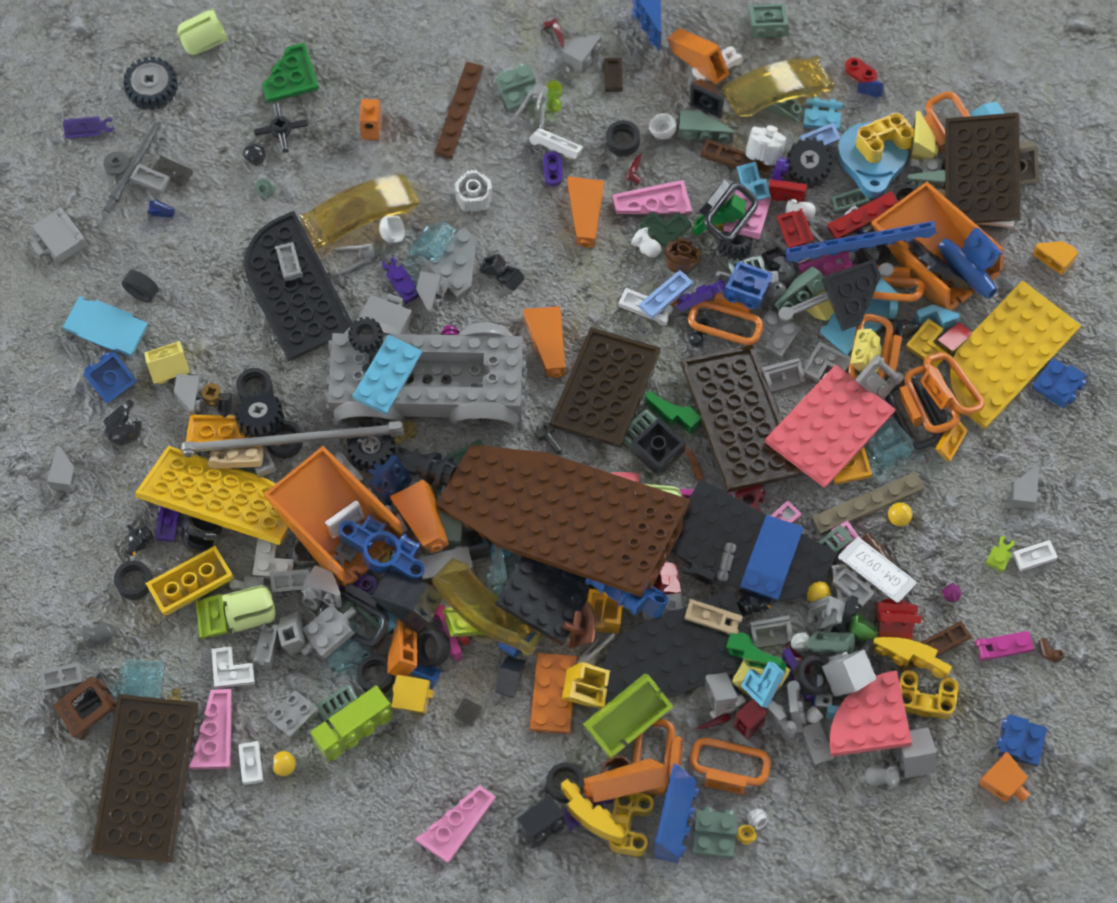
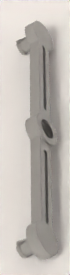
[779,263,894,322]

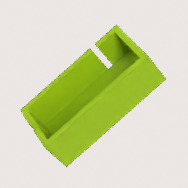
[583,674,673,758]
[310,685,393,762]

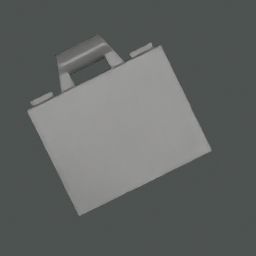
[32,207,88,264]
[357,294,413,334]

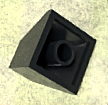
[689,79,724,119]

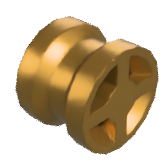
[202,383,221,407]

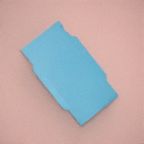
[63,296,148,357]
[820,299,888,355]

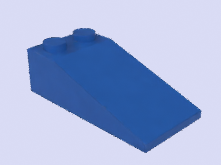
[740,515,804,601]

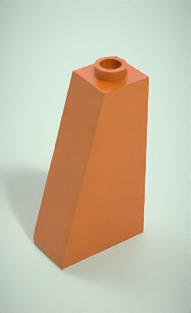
[667,28,729,84]
[567,176,604,248]
[523,306,565,378]
[390,480,449,553]
[583,758,669,802]

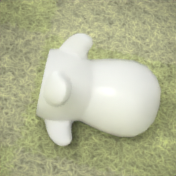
[786,199,816,221]
[631,228,661,258]

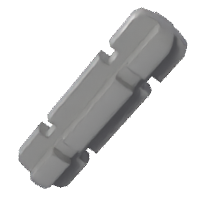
[717,543,736,581]

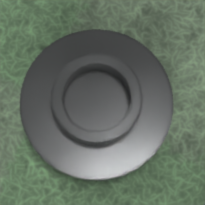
[103,152,129,175]

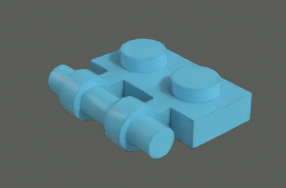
[803,97,843,132]

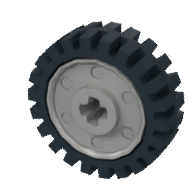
[123,56,178,110]

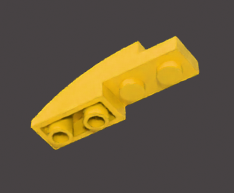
[872,637,952,678]
[561,779,626,845]

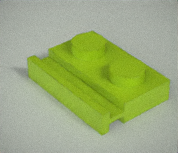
[195,594,229,639]
[442,606,488,637]

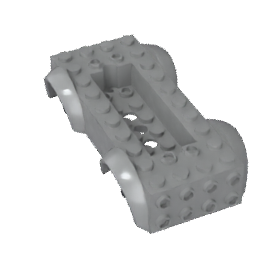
[325,321,527,426]

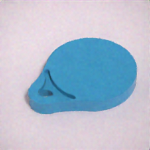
[837,122,908,199]

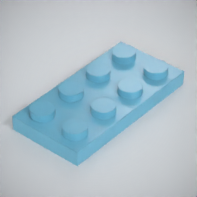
[352,334,422,416]

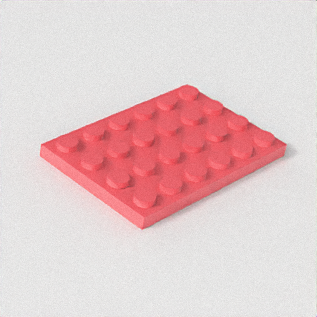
[765,365,896,488]

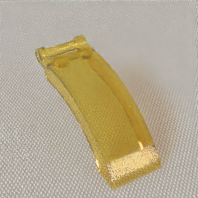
[722,56,836,117]
[300,174,419,248]
[432,558,547,656]

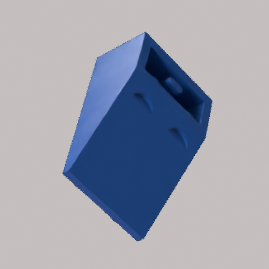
[632,0,661,51]

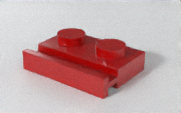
[769,179,807,203]
[776,208,814,248]

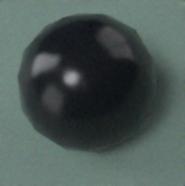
[243,143,266,166]

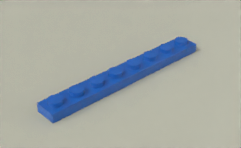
[786,221,937,263]

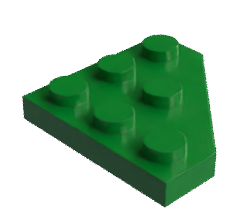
[262,42,319,104]

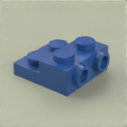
[724,261,773,309]
[83,352,137,405]
[1032,358,1087,409]
[996,714,1047,767]

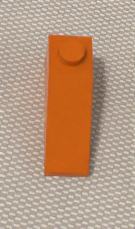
[388,618,417,677]

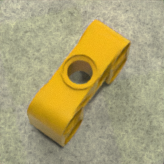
[855,113,915,163]
[899,670,958,719]
[609,793,654,856]

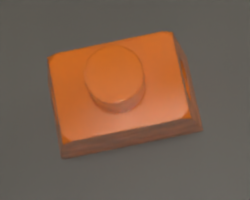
[359,99,382,140]
[979,752,1030,803]

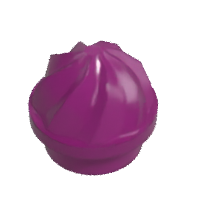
[441,325,460,335]
[941,582,961,602]

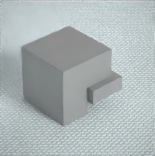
[822,650,877,696]
[892,727,937,778]

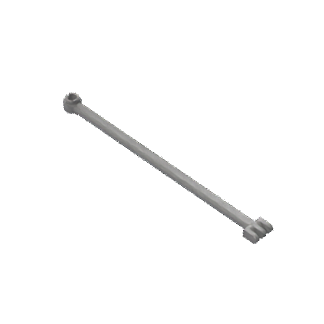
[181,421,404,457]

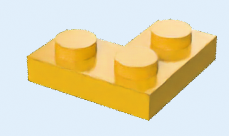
[905,318,948,367]

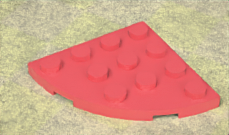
[830,670,912,757]

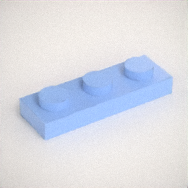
[639,270,693,319]

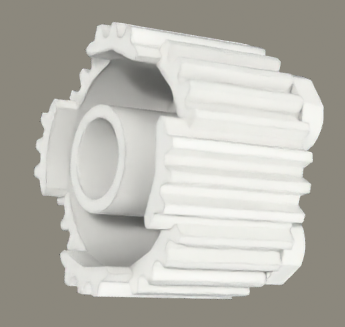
[746,126,786,166]
[455,170,492,212]

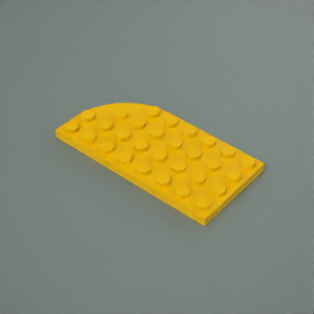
[949,280,1081,429]
[135,446,290,545]

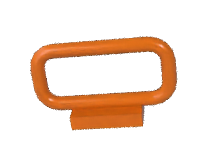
[923,91,970,153]
[872,265,925,302]
[688,293,764,345]
[848,314,902,380]
[920,352,985,415]
[900,365,960,433]
[632,719,684,796]
[690,737,771,795]

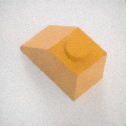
[1032,241,1079,275]

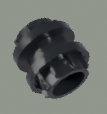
[418,452,458,490]

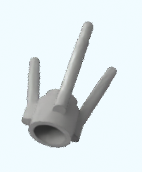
[515,84,548,129]
[334,243,375,276]
[576,633,615,668]

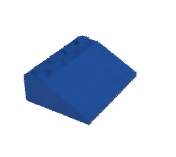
[654,764,699,863]

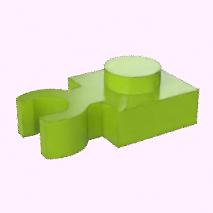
[985,536,1014,573]

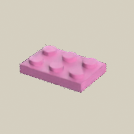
[724,190,771,239]

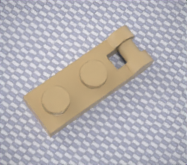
[208,448,264,469]
[684,599,743,635]

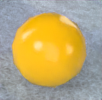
[888,503,913,527]
[806,582,831,603]
[273,751,296,777]

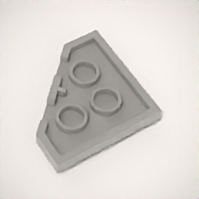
[422,227,477,299]

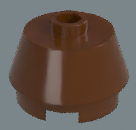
[664,238,700,274]

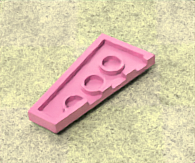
[612,180,692,215]
[189,689,232,770]
[415,785,496,864]

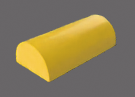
[146,546,234,617]

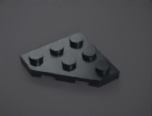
[906,238,969,291]
[821,259,881,332]

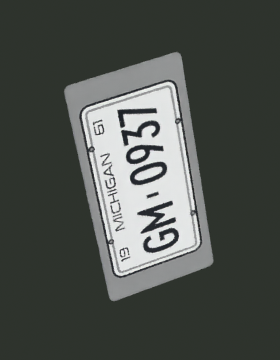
[838,537,917,603]

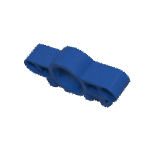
[338,514,425,581]
[585,578,669,618]

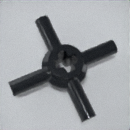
[253,103,308,153]

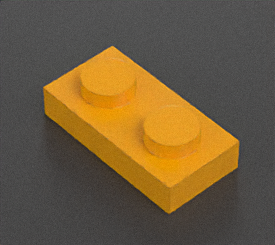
[935,422,968,461]

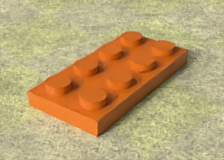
[530,653,577,734]

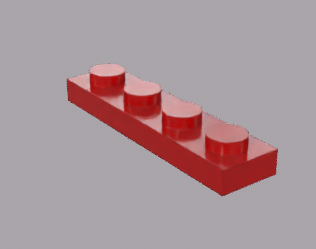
[827,191,899,239]

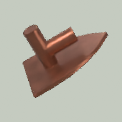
[562,602,596,649]

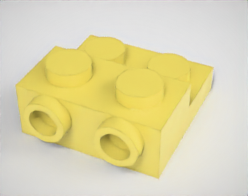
[850,329,883,374]

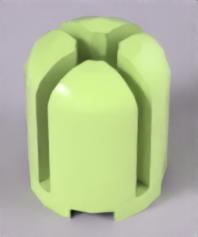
[177,8,228,56]
[222,585,276,633]

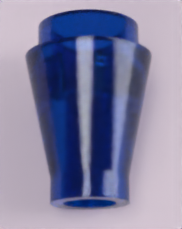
[857,80,884,99]
[147,199,176,218]

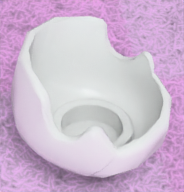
[649,113,677,140]
[379,215,405,243]

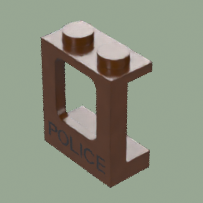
[53,676,117,740]

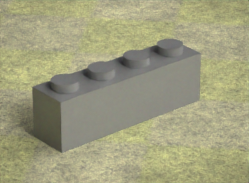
[410,546,474,584]

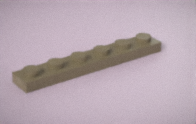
[812,472,924,536]

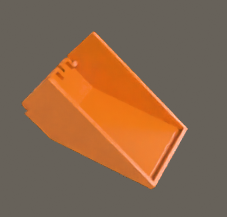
[871,182,1004,311]
[264,446,403,588]

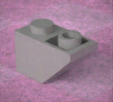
[564,35,602,71]
[416,271,448,315]
[174,374,204,415]
[46,447,78,492]
[1010,467,1042,510]
[303,565,342,608]
[278,611,308,654]

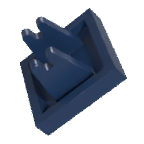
[368,455,412,506]

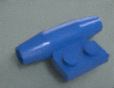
[937,228,1003,299]

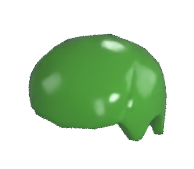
[849,613,878,642]

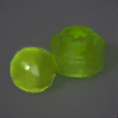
[545,80,563,113]

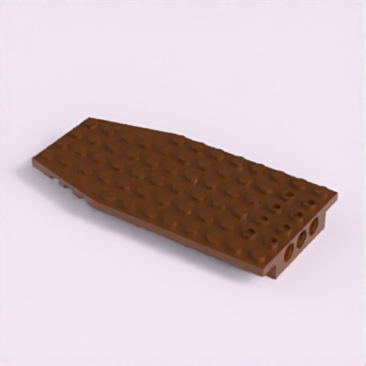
[436,444,690,597]

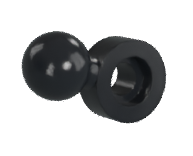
[689,315,714,347]

